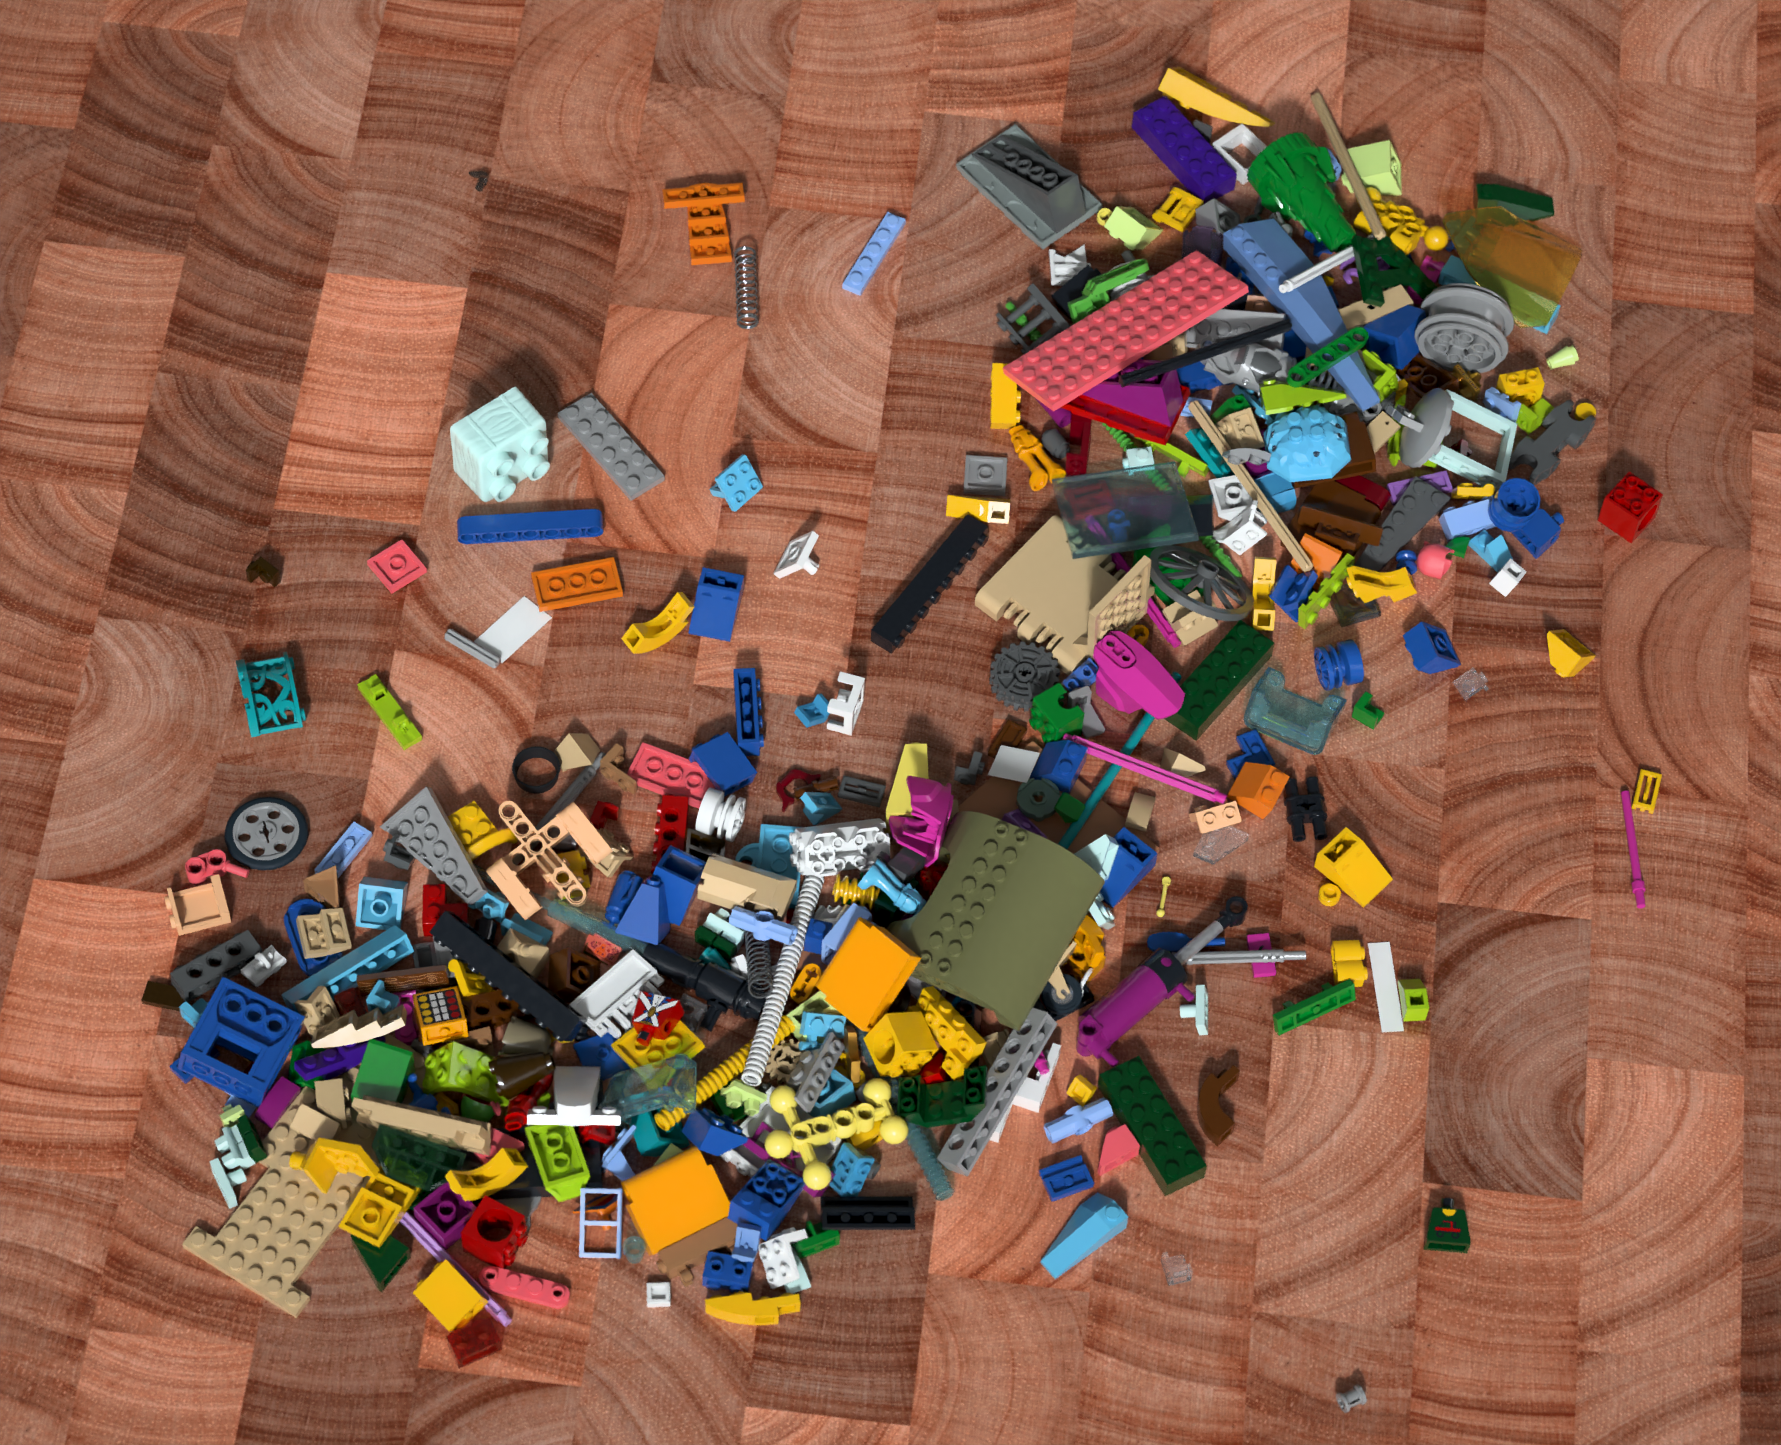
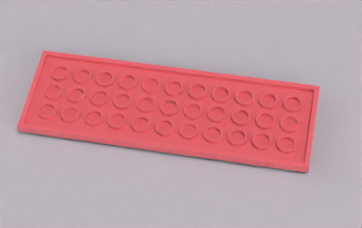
[1003,250,1249,412]

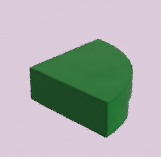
[1446,537,1470,558]

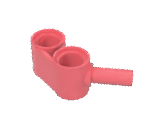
[185,849,249,885]

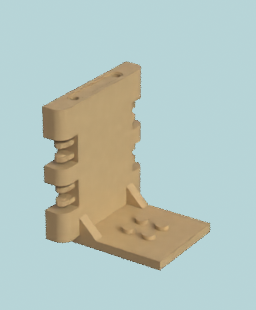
[975,515,1155,676]

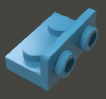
[829,1143,875,1197]

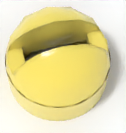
[1096,208,1112,226]

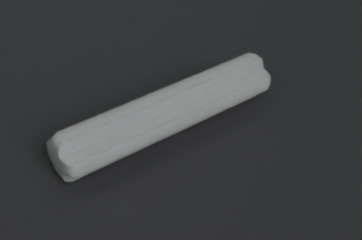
[444,629,501,668]

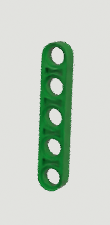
[1286,327,1369,388]

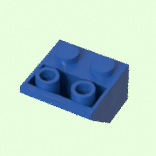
[681,1107,749,1156]

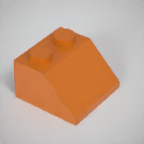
[1290,533,1343,590]
[1227,762,1290,819]

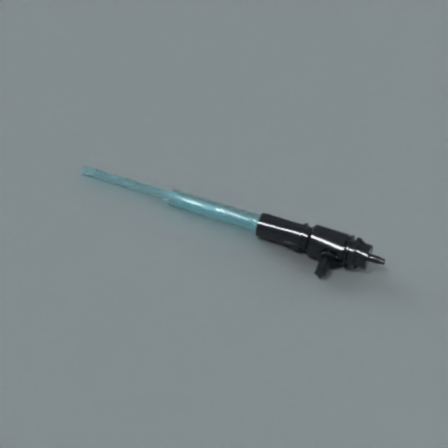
[474,864,784,1032]

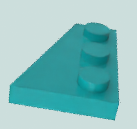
[1185,427,1235,478]

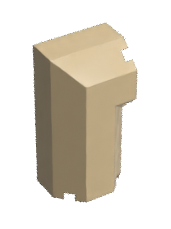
[698,854,797,922]

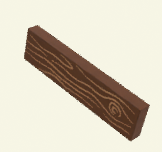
[356,965,450,997]

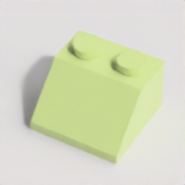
[1104,206,1163,250]

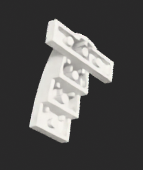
[527,1066,621,1126]

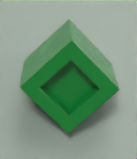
[1352,691,1384,730]

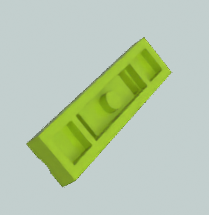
[1134,436,1209,478]
[357,674,422,750]

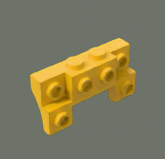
[907,986,987,1081]

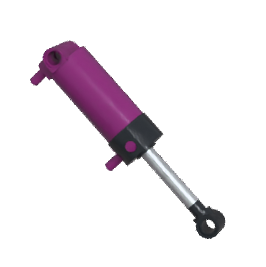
[1076,896,1248,1067]

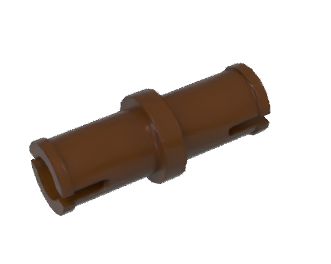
[793,776,839,801]

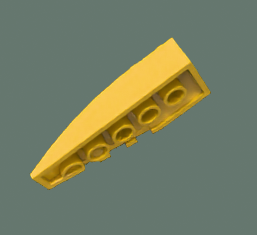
[1158,67,1276,127]

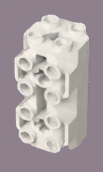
[789,818,890,877]

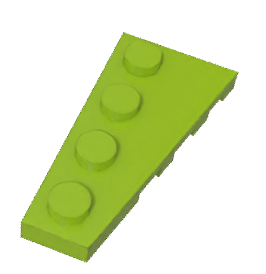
[1298,553,1355,629]

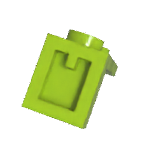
[1516,398,1554,435]

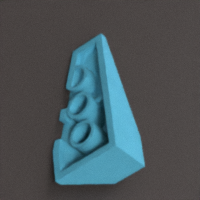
[1041,1192,1128,1279]

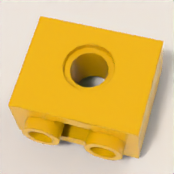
[1496,367,1545,407]

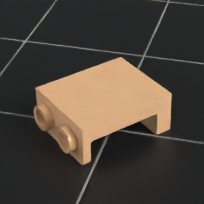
[164,874,231,936]

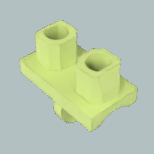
[720,1079,767,1116]

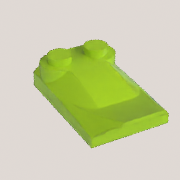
[525,1124,590,1202]

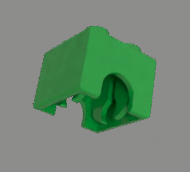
[1029,683,1085,744]

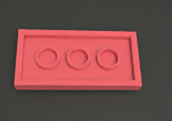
[627,742,715,809]

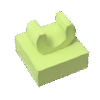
[219,1104,245,1128]

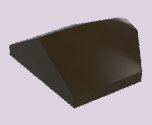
[683,828,725,862]

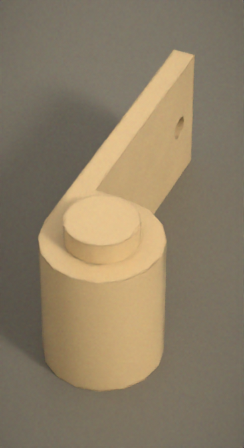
[1366,411,1401,454]

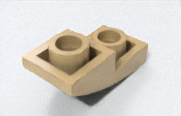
[1125,792,1156,832]

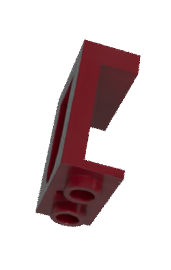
[1065,414,1092,481]

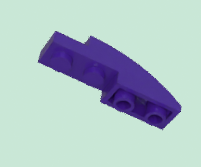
[294,1036,386,1081]

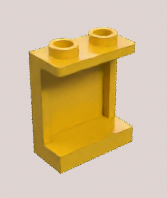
[413,1259,489,1335]

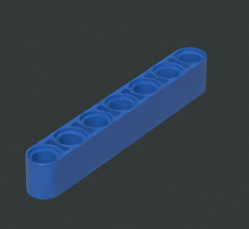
[457,509,604,544]

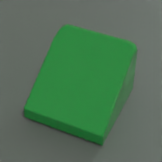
[1054,792,1086,823]

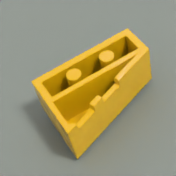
[990,363,1021,429]

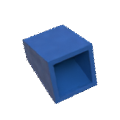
[1364,305,1426,370]
[652,845,706,926]

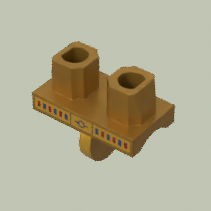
[1451,364,1482,403]

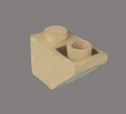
[315,1078,351,1130]

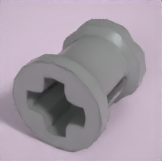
[1336,1384,1367,1413]

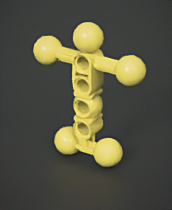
[764,1078,909,1190]

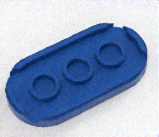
[284,899,343,977]

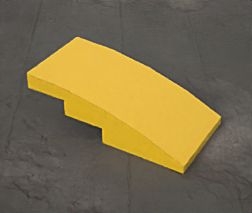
[339,1155,428,1248]

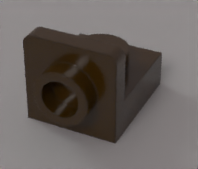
[246,557,281,587]

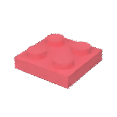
[367,540,427,594]

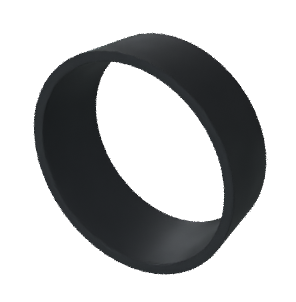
[512,746,560,794]

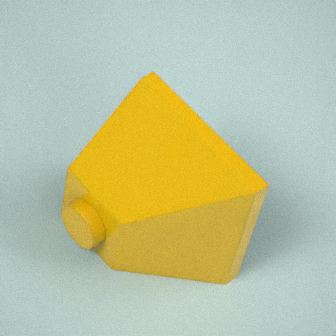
[1547,629,1596,678]

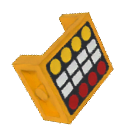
[412,986,468,1046]

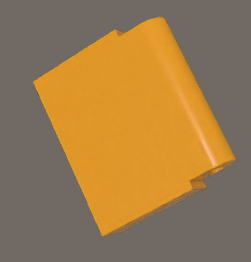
[815,917,921,1032]
[621,1146,730,1255]

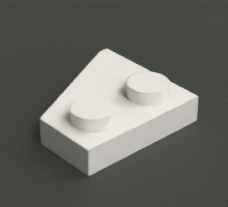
[1049,249,1091,286]

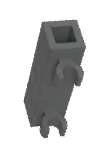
[877,847,926,885]

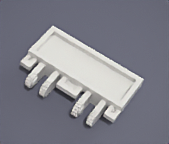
[569,950,665,1039]

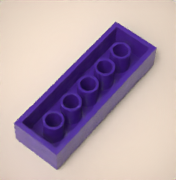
[1132,96,1237,205]

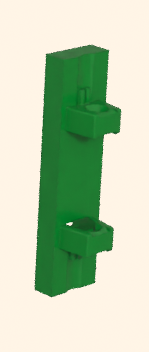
[1273,979,1356,1036]

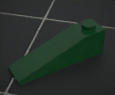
[1473,184,1554,231]

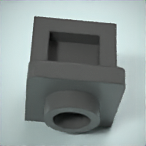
[954,751,985,786]
[383,834,416,870]

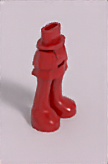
[505,1073,553,1131]

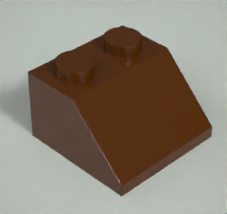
[548,947,600,1003]

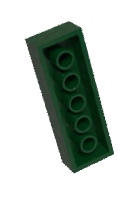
[1164,620,1275,741]
[1098,1056,1207,1196]

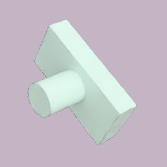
[1180,985,1208,1035]
[209,1158,247,1209]

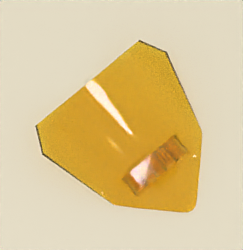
[1442,206,1583,329]

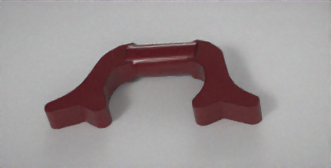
[776,769,821,812]

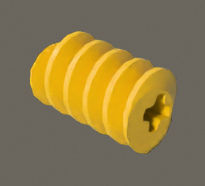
[832,874,880,911]

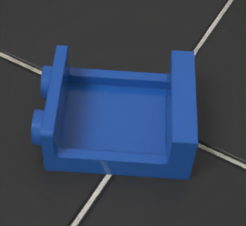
[689,732,757,797]

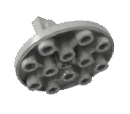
[1386,388,1454,468]

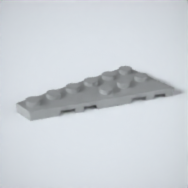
[380,786,488,905]

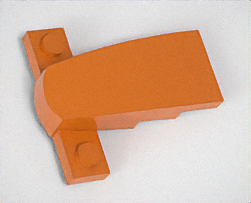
[662,183,745,265]

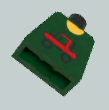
[1424,1198,1471,1253]

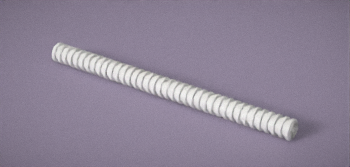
[741,874,824,1086]

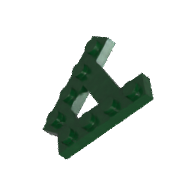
[1351,235,1438,307]

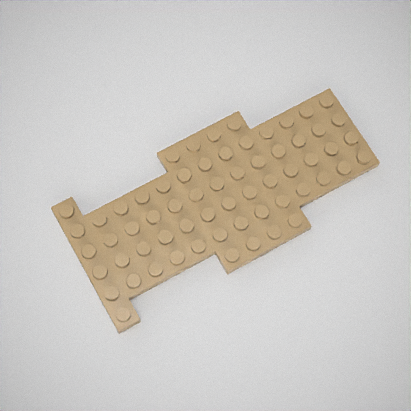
[182,1033,438,1318]

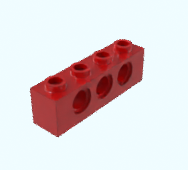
[651,795,689,874]

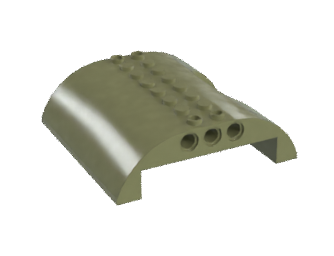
[886,811,1105,1031]

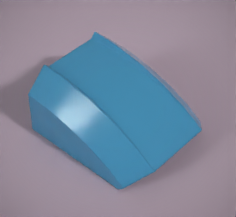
[1253,470,1297,513]

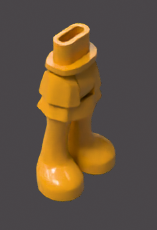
[1009,425,1066,491]

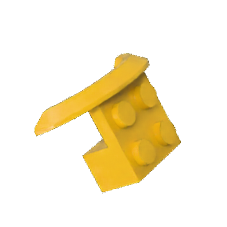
[448,801,519,861]

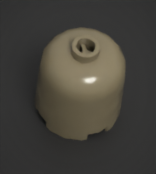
[498,1016,554,1055]

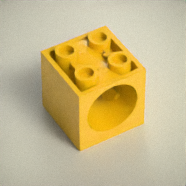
[863,1011,938,1077]

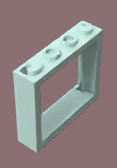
[1429,389,1517,491]

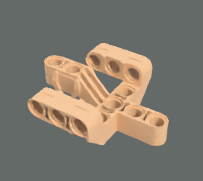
[485,801,613,920]

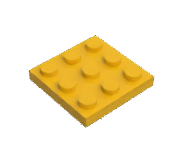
[611,1020,705,1089]

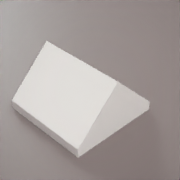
[1208,475,1259,521]

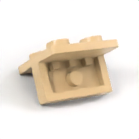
[1162,590,1218,646]
[577,828,634,877]

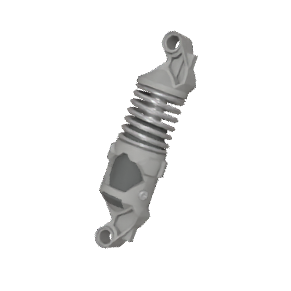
[1195,337,1381,423]

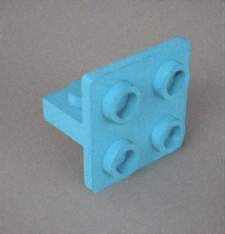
[709,454,763,512]

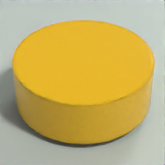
[1575,403,1596,421]
[1318,883,1341,906]

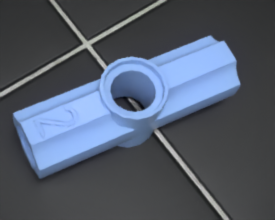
[729,906,798,946]
[1044,1097,1113,1144]

